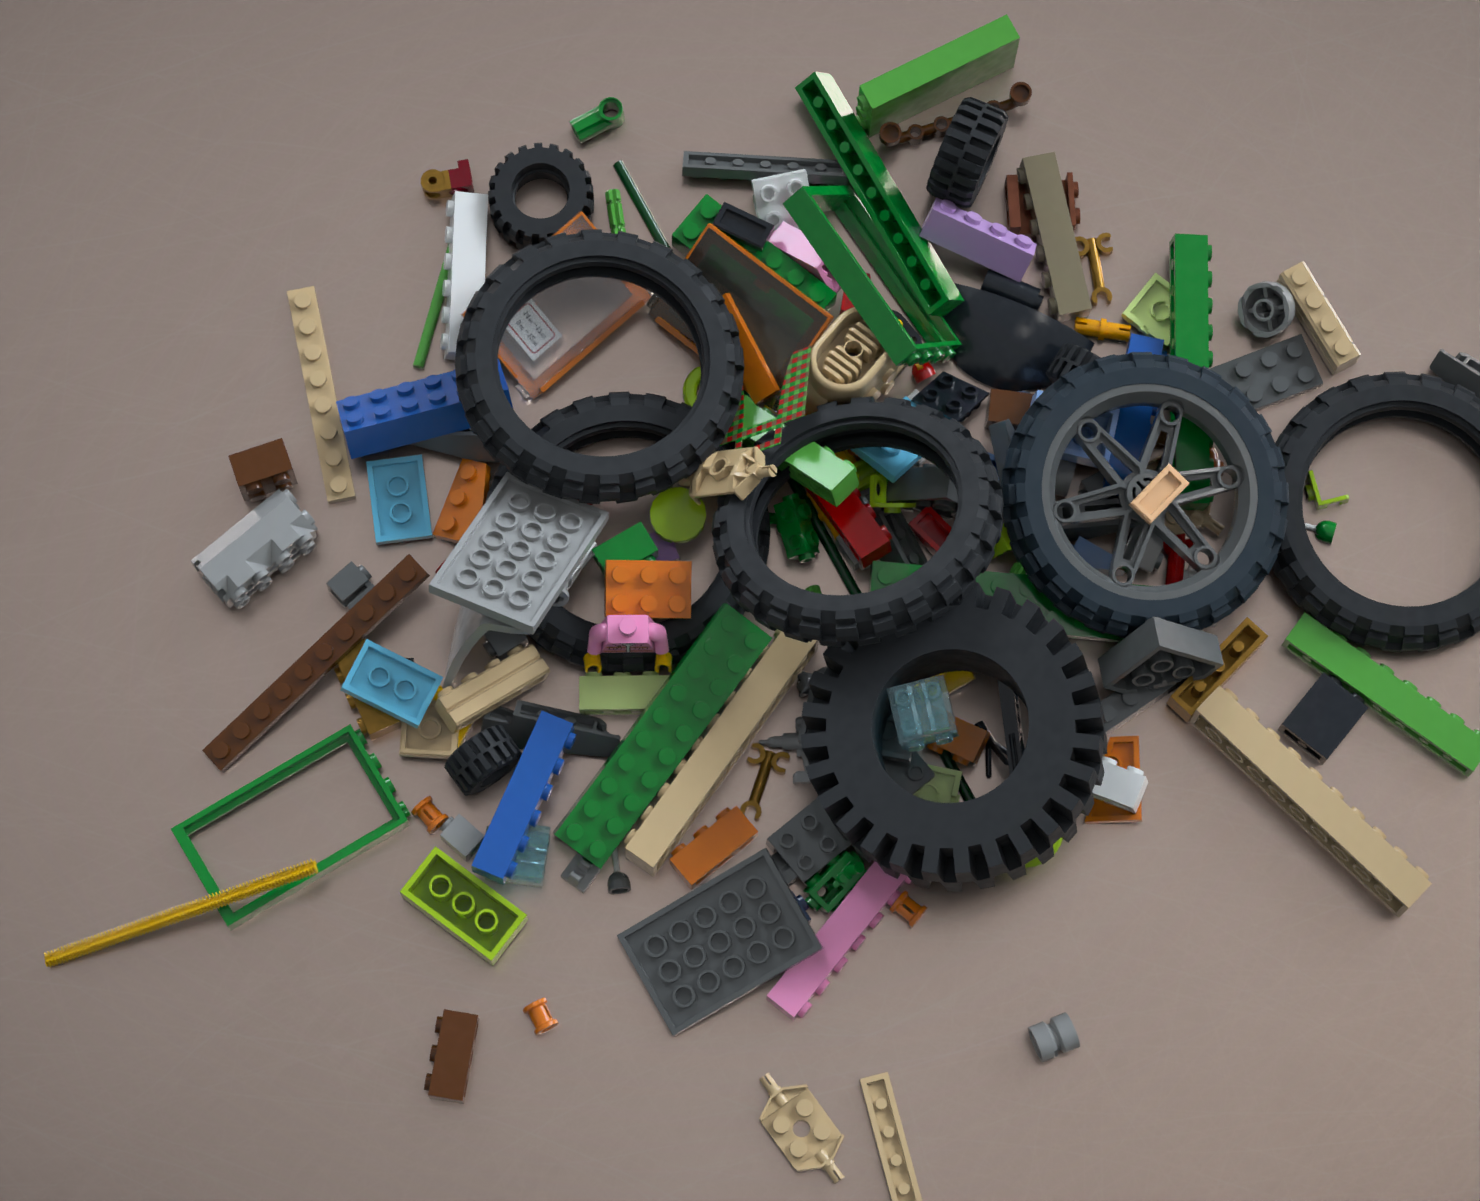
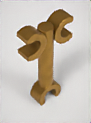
[1075,233,1113,306]
[740,743,790,821]

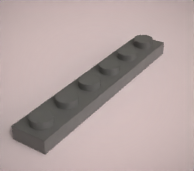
[682,151,848,186]

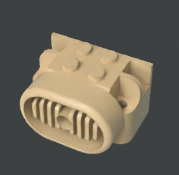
[805,307,906,415]

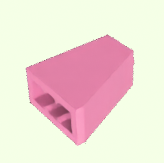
[768,221,841,293]

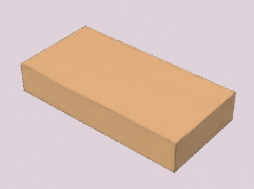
[1129,464,1189,525]

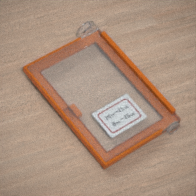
[461,211,655,400]

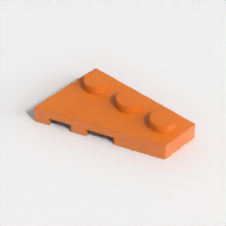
[432,458,491,543]
[1084,736,1142,824]

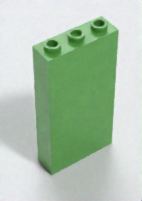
[856,14,1020,138]

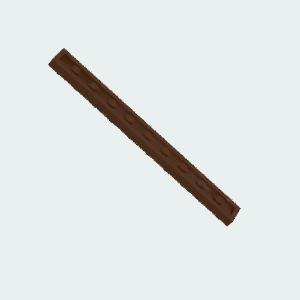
[202,554,430,772]

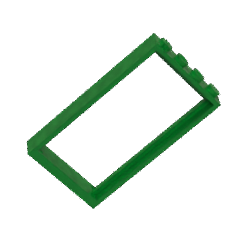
[783,186,962,367]
[171,724,411,931]

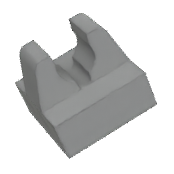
[560,852,601,893]

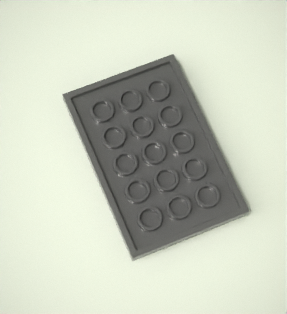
[617,848,824,1036]

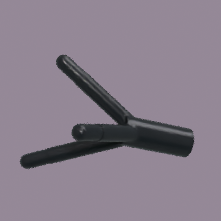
[975,721,1008,778]

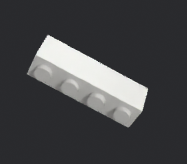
[1092,756,1148,814]

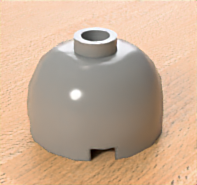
[1238,281,1295,338]

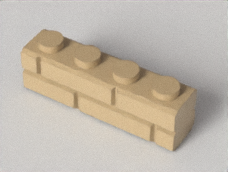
[1277,261,1361,375]
[434,644,550,734]

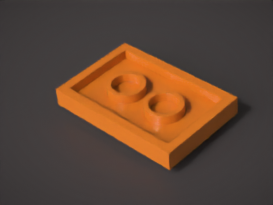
[604,560,692,618]

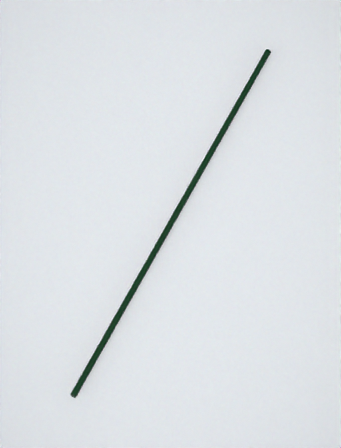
[613,160,975,801]

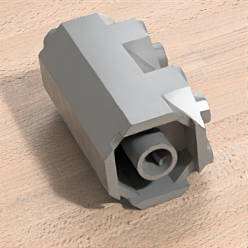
[191,488,318,609]

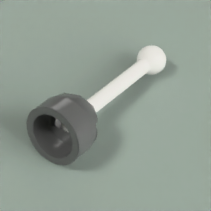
[607,848,631,894]

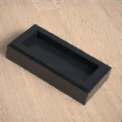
[713,202,774,252]

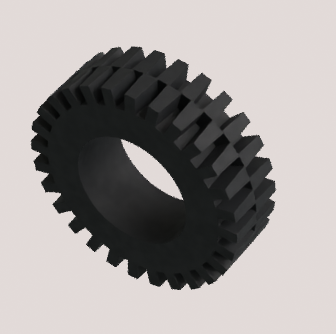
[801,582,1107,891]

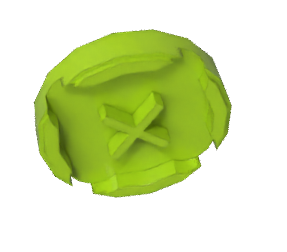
[650,487,706,544]

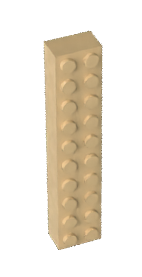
[624,629,819,877]
[1190,685,1432,917]

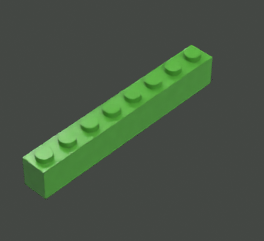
[1282,612,1480,777]

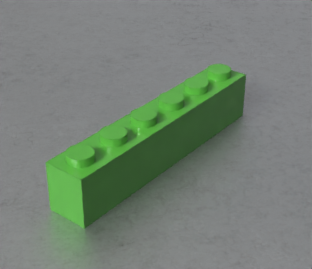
[735,394,860,507]

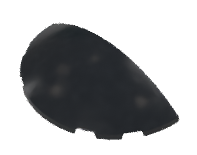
[942,283,1095,392]

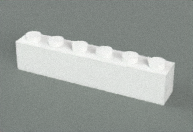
[440,191,488,360]

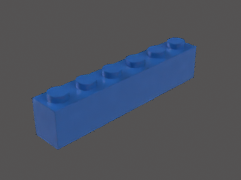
[1102,333,1167,496]
[471,711,577,885]

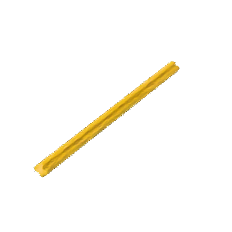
[44,859,318,968]

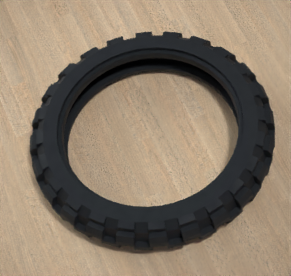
[455,229,744,504]
[1272,371,1480,652]
[486,391,771,673]
[711,396,1004,647]

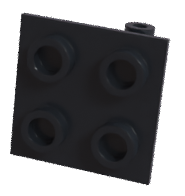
[911,371,989,422]

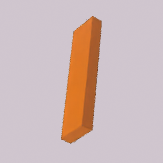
[722,293,780,404]

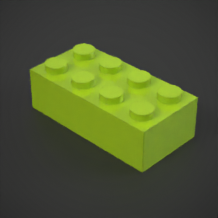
[400,846,528,966]

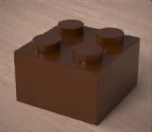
[228,438,298,502]

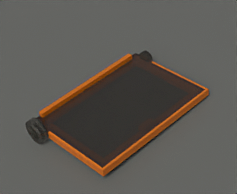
[647,223,834,413]

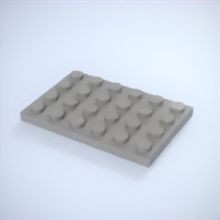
[429,472,609,635]

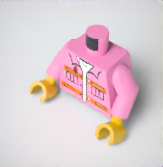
[583,615,673,673]

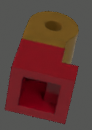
[421,159,475,199]

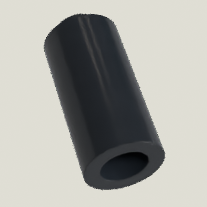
[980,269,1044,311]

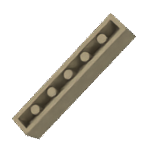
[1017,152,1092,322]

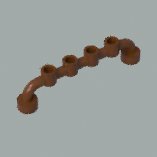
[879,82,1032,146]

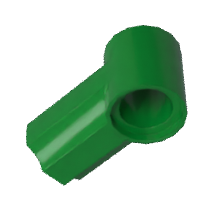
[569,97,625,143]

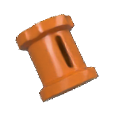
[411,796,449,834]
[889,890,928,928]
[523,997,559,1035]

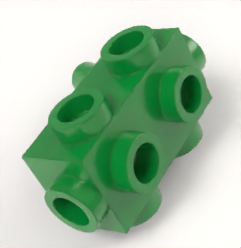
[769,493,820,563]
[803,850,866,913]

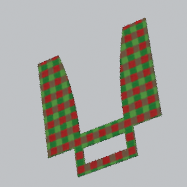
[720,346,811,451]

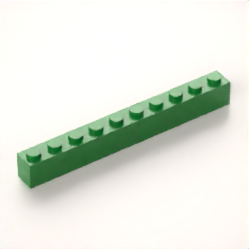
[795,71,964,316]
[1169,233,1214,511]

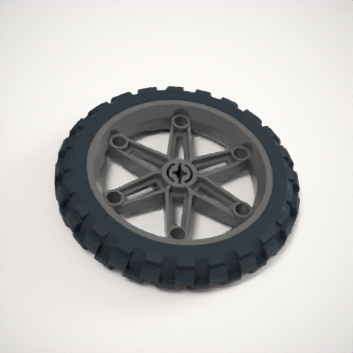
[1001,352,1289,639]

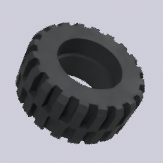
[926,97,1009,209]
[488,143,594,250]

